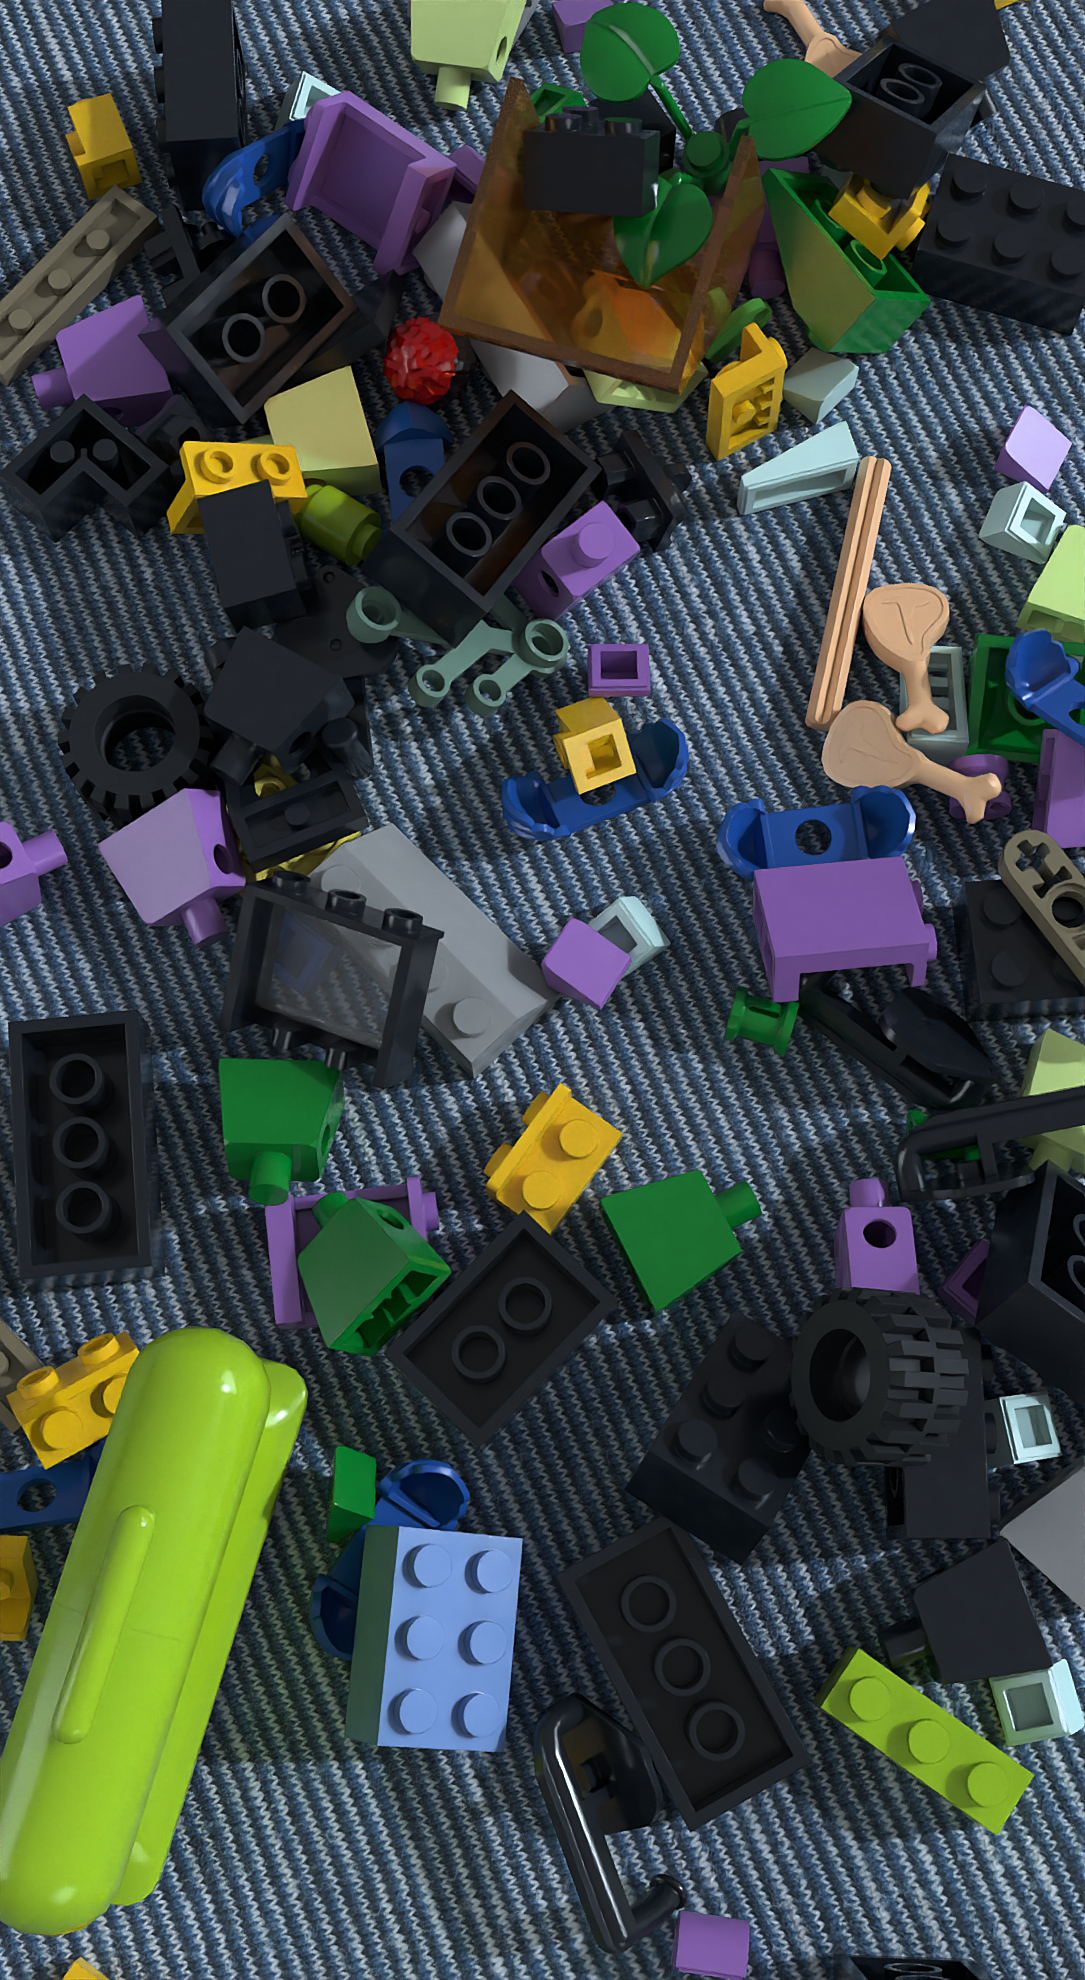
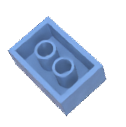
[344,1524,523,1752]

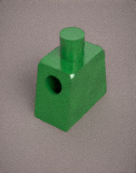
[218,1058,345,1206]
[598,1170,762,1318]
[297,1192,452,1358]

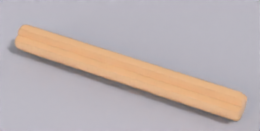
[805,456,891,732]

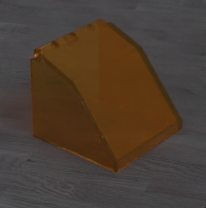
[437,76,766,395]

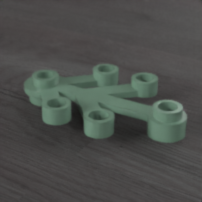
[346,586,569,717]

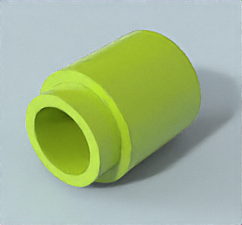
[294,484,383,566]

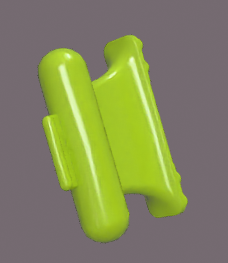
[0,1326,308,1937]

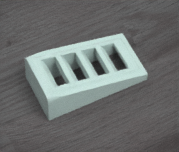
[736,421,859,515]
[900,646,969,768]

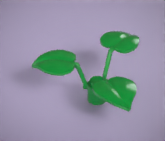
[579,3,853,290]

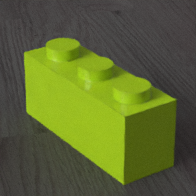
[811,1646,1034,1835]

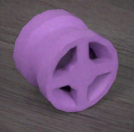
[947,754,1012,821]

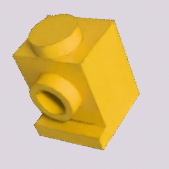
[65,92,142,200]
[553,697,637,795]

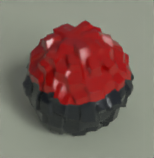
[383,313,477,413]

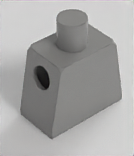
[999,1455,1085,1611]

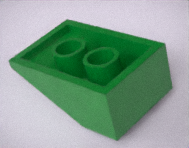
[761,168,932,353]

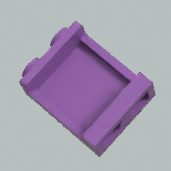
[284,90,458,276]
[752,856,937,1003]
[265,1176,446,1331]

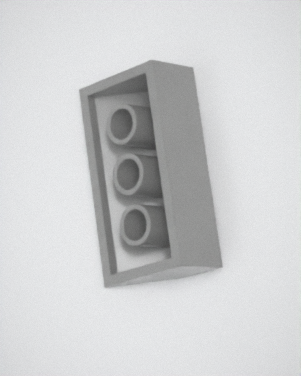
[412,201,618,434]
[308,823,563,1079]

